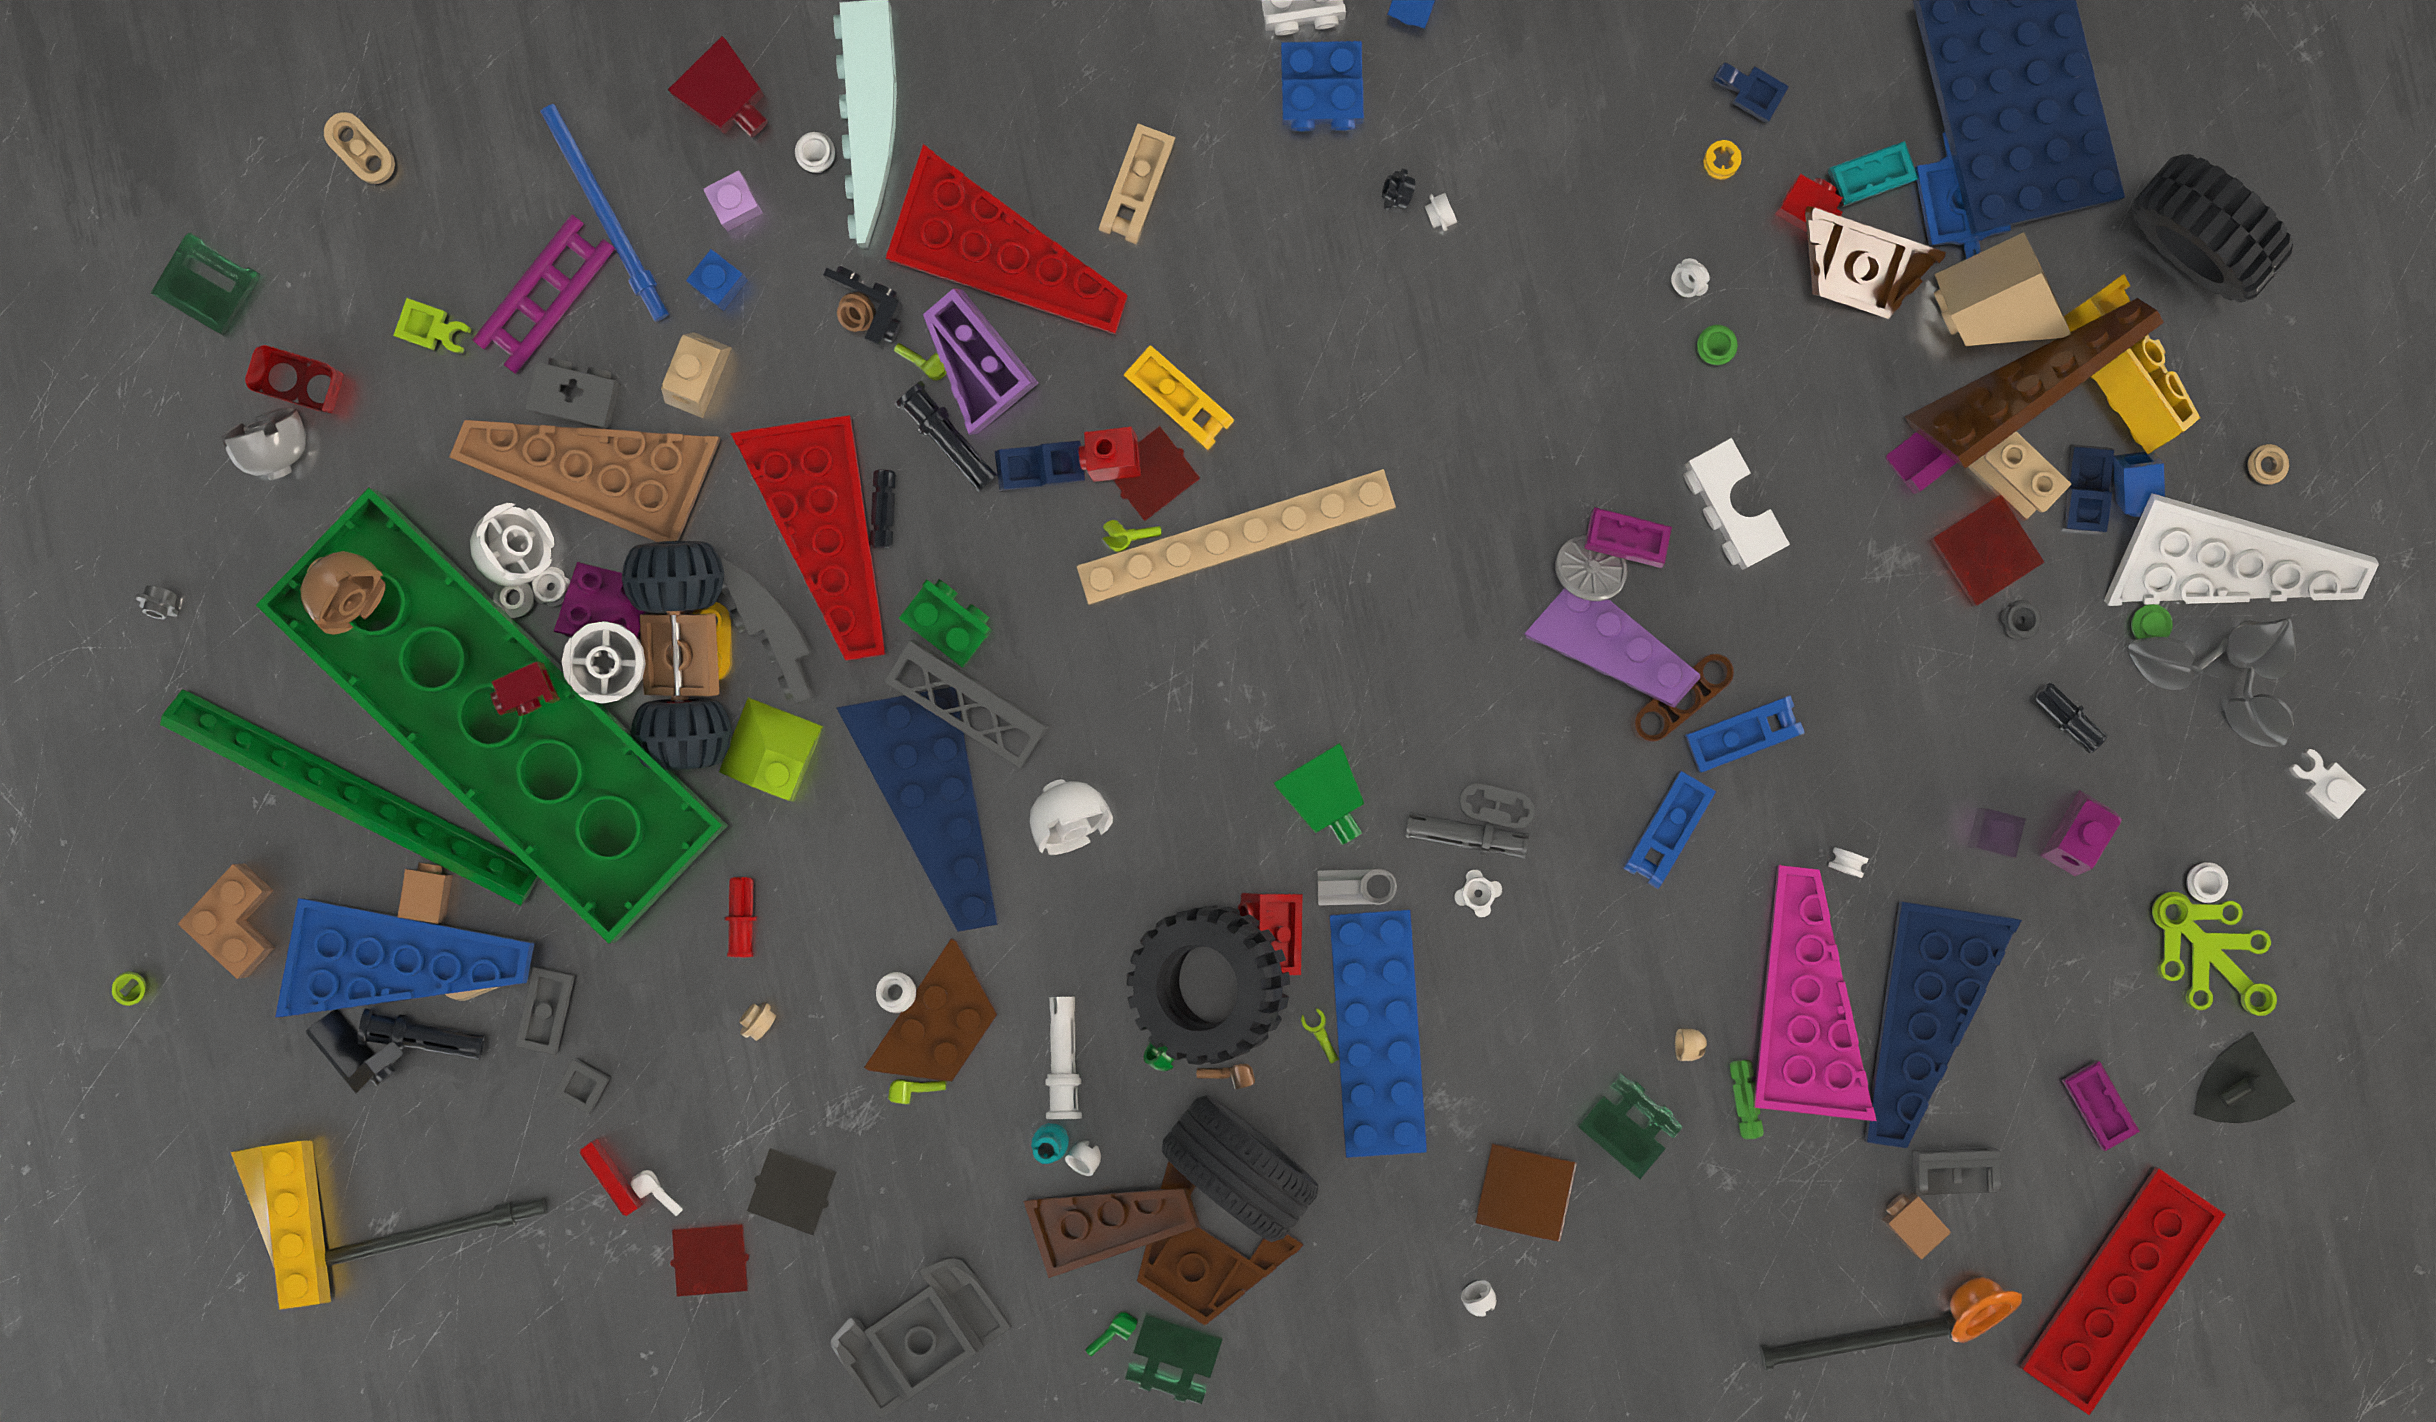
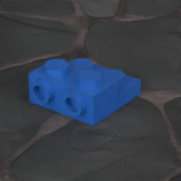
[1281,41,1364,131]

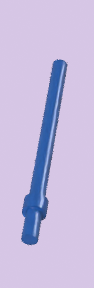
[540,104,669,322]

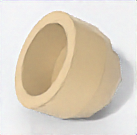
[1675,1029,1707,1061]

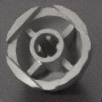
[220,407,306,480]

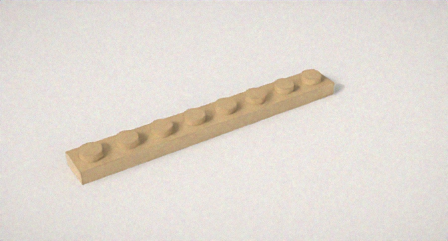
[1077,469,1396,605]

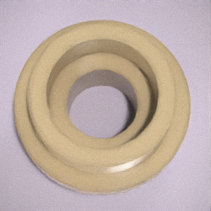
[2247,444,2289,485]
[739,1002,776,1041]

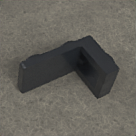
[823,266,902,349]
[306,1010,403,1094]

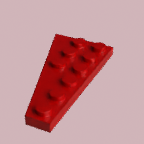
[885,144,1128,335]

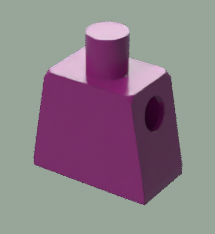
[2040,790,2122,877]

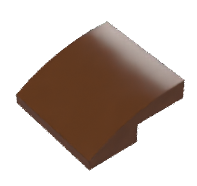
[1475,1144,1577,1242]

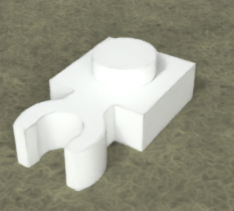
[2289,749,2366,819]

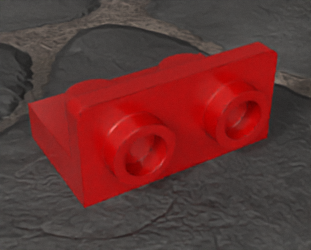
[1238,893,1303,975]

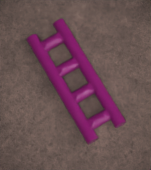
[472,214,615,374]

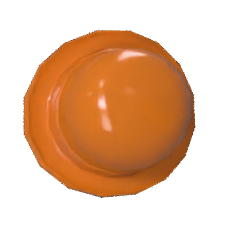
[1950,1277,2022,1343]

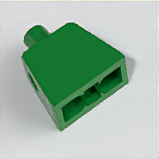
[1273,743,1364,845]

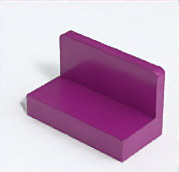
[1886,432,1956,494]

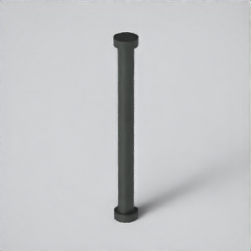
[1761,1314,1956,1371]

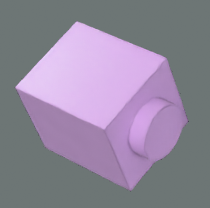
[703,170,763,232]

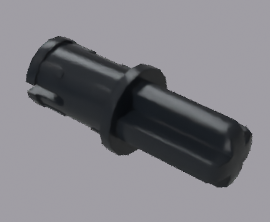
[2035,683,2108,754]

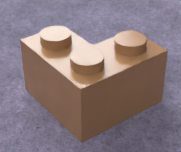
[178,863,276,979]

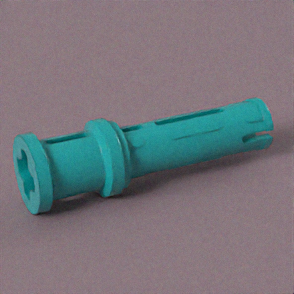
[1031,1123,1069,1164]

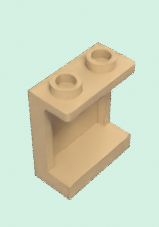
[1968,432,2071,521]

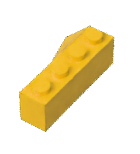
[2064,274,2200,454]
[231,1141,331,1310]

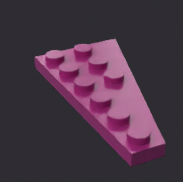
[1753,865,1877,1121]

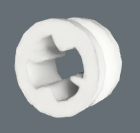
[1828,847,1869,878]

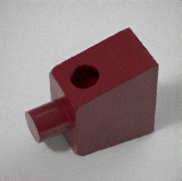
[667,36,768,138]

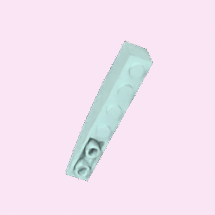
[833,0,897,249]

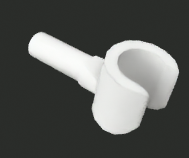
[631,1170,683,1216]

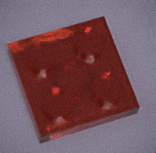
[1931,495,2044,607]

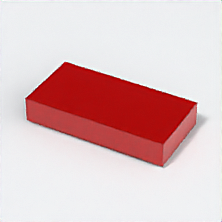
[579,1139,643,1216]

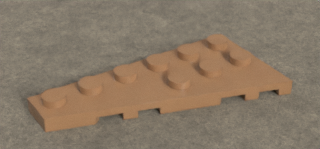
[449,420,721,542]

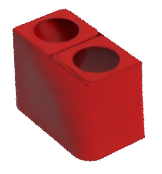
[245,345,344,413]

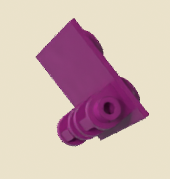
[554,562,646,642]

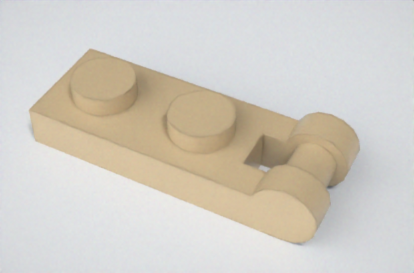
[1099,124,1176,244]

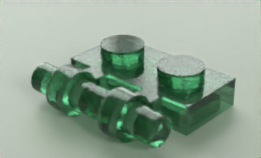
[1577,1074,1683,1179]
[1124,1313,1223,1405]

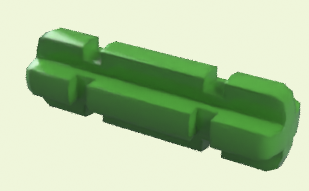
[1730,1059,1764,1139]

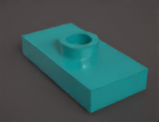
[1827,141,1919,208]

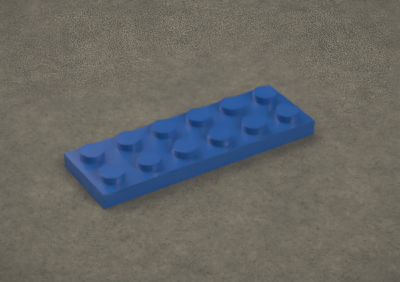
[1329,910,1427,1158]

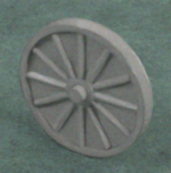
[1555,535,1628,601]

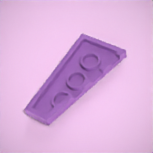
[1525,588,1701,707]

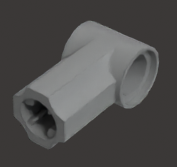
[1318,868,1397,906]

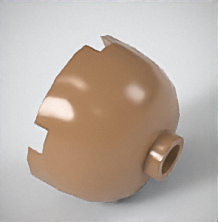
[301,551,385,635]

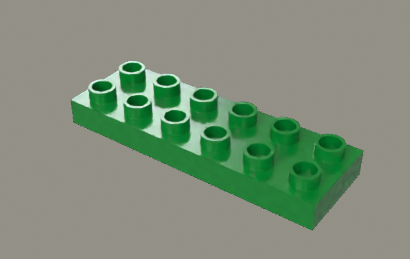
[256,487,728,944]

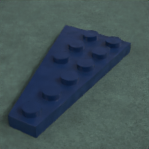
[836,687,998,932]
[1864,901,2022,1148]

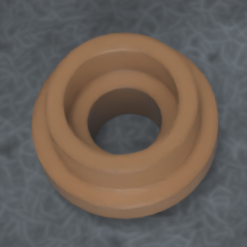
[837,292,876,332]

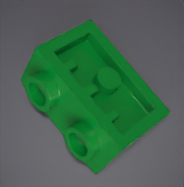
[899,579,992,668]

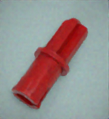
[724,877,757,957]

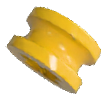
[1703,140,1742,180]

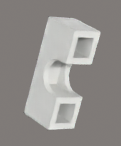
[1683,438,1790,570]

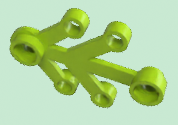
[2152,892,2277,1016]

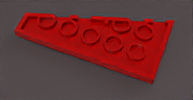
[730,415,886,661]

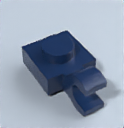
[1712,62,1789,123]

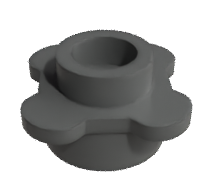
[135,586,179,619]

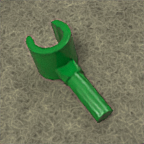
[1085,1312,1138,1357]

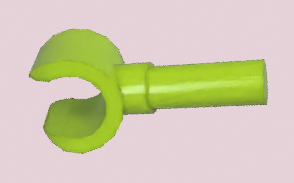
[894,343,947,381]
[1102,520,1161,552]
[1301,1008,1339,1064]
[888,1079,946,1104]

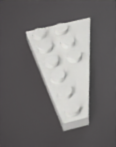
[2104,493,2379,606]

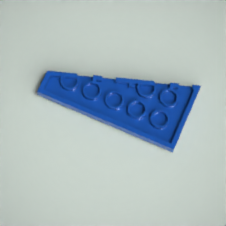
[275,898,534,1018]

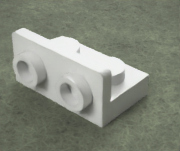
[1261,0,1346,35]

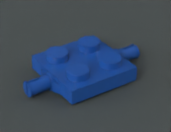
[1915,132,2011,259]

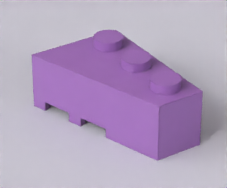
[923,288,1038,435]

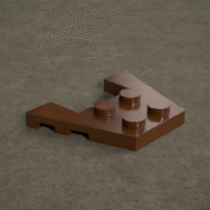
[1137,1161,1303,1326]

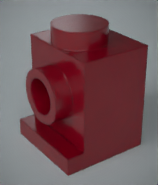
[490,661,560,716]

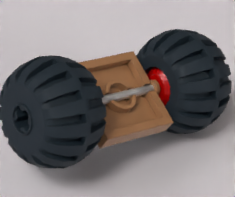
[622,541,732,770]

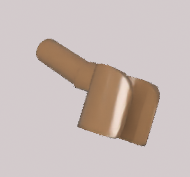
[1196,1063,1255,1089]

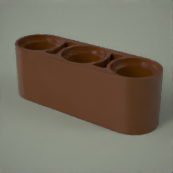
[1631,654,1734,742]

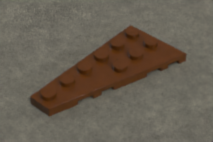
[1905,298,2164,469]

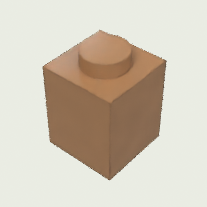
[398,862,453,924]
[1882,1192,1951,1260]

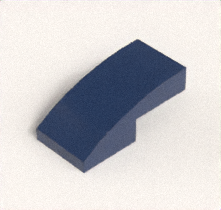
[994,441,1085,491]
[2066,444,2115,532]

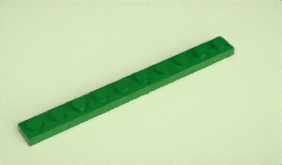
[160,689,539,906]

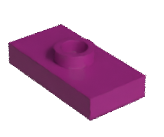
[1584,507,1672,568]
[2062,1060,2140,1151]

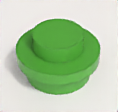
[1697,325,1738,366]
[2131,604,2173,639]

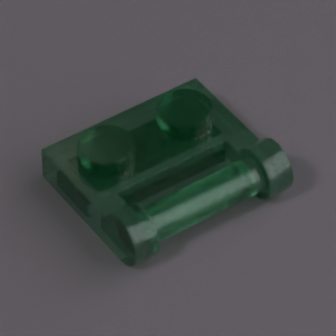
[151,233,260,336]

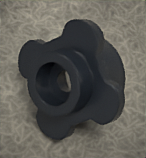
[1382,168,1415,210]

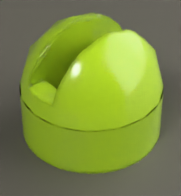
[112,971,146,1006]

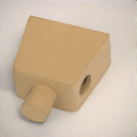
[661,332,732,418]

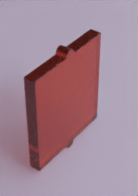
[1113,426,1200,521]
[670,1224,750,1297]

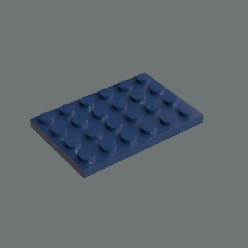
[1913,0,2126,234]

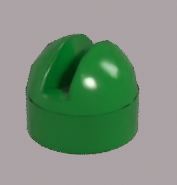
[1143,1043,1178,1072]

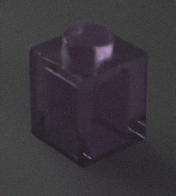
[1968,808,2026,858]

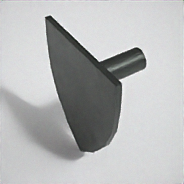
[2194,1032,2295,1124]

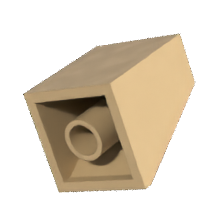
[1934,232,2071,346]

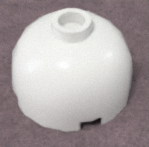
[470,503,554,587]
[562,621,646,703]
[1030,779,1113,855]

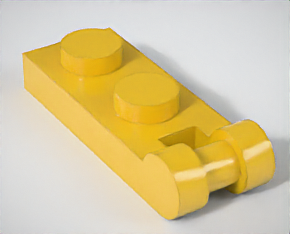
[1124,345,1235,450]

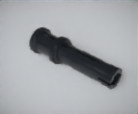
[894,381,997,492]
[357,1008,485,1060]

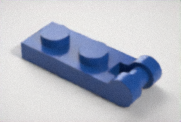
[1685,695,1805,773]
[1623,771,1716,889]

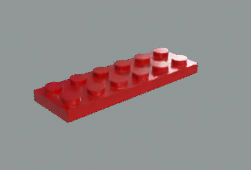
[2019,1167,2226,1416]

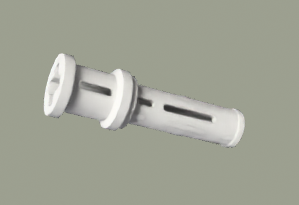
[1046,997,1082,1119]

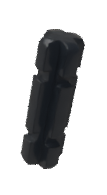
[870,469,896,549]

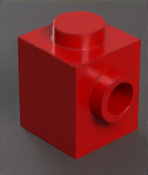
[1775,174,1843,233]
[1079,426,1141,482]

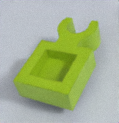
[393,298,472,354]

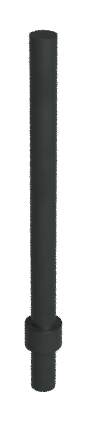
[325,1198,547,1267]

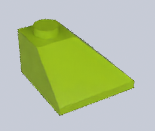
[719,697,824,801]

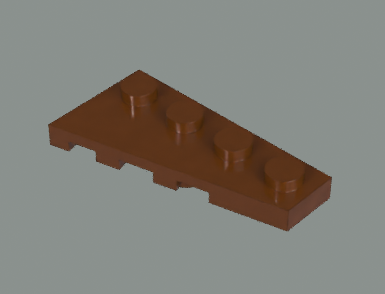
[1023,1187,1200,1278]

